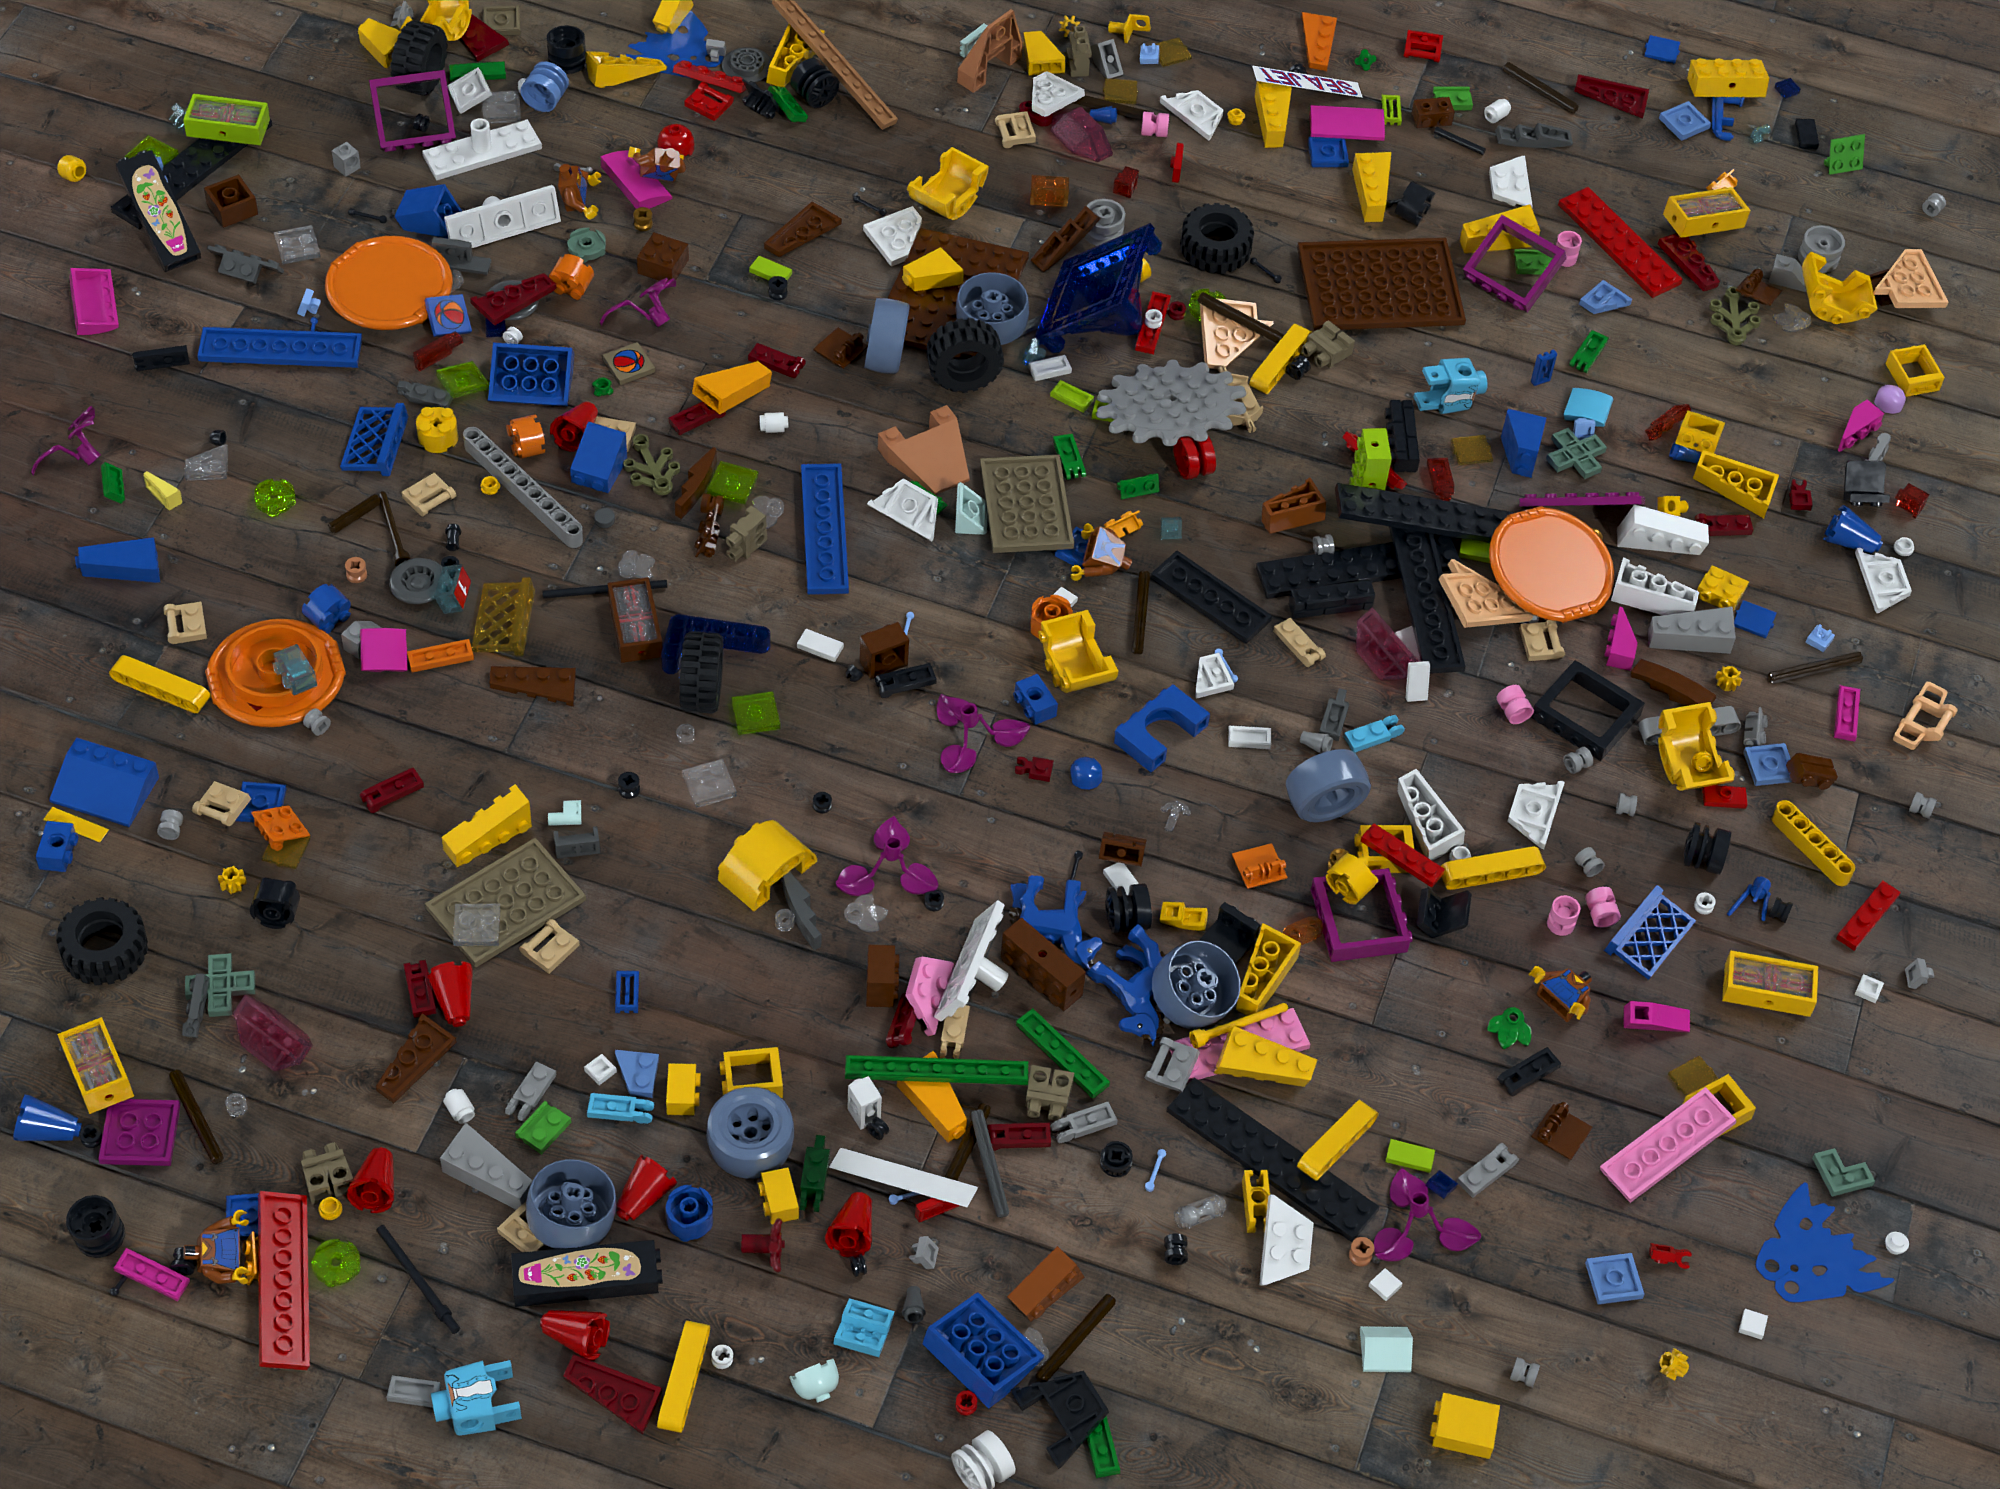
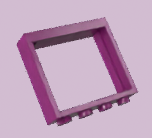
[369,70,456,152]
[1463,215,1567,313]
[1311,868,1413,962]

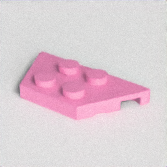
[905,956,954,1036]

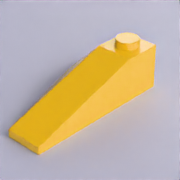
[585,51,667,88]

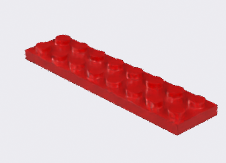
[1558,187,1683,298]
[258,1191,310,1370]

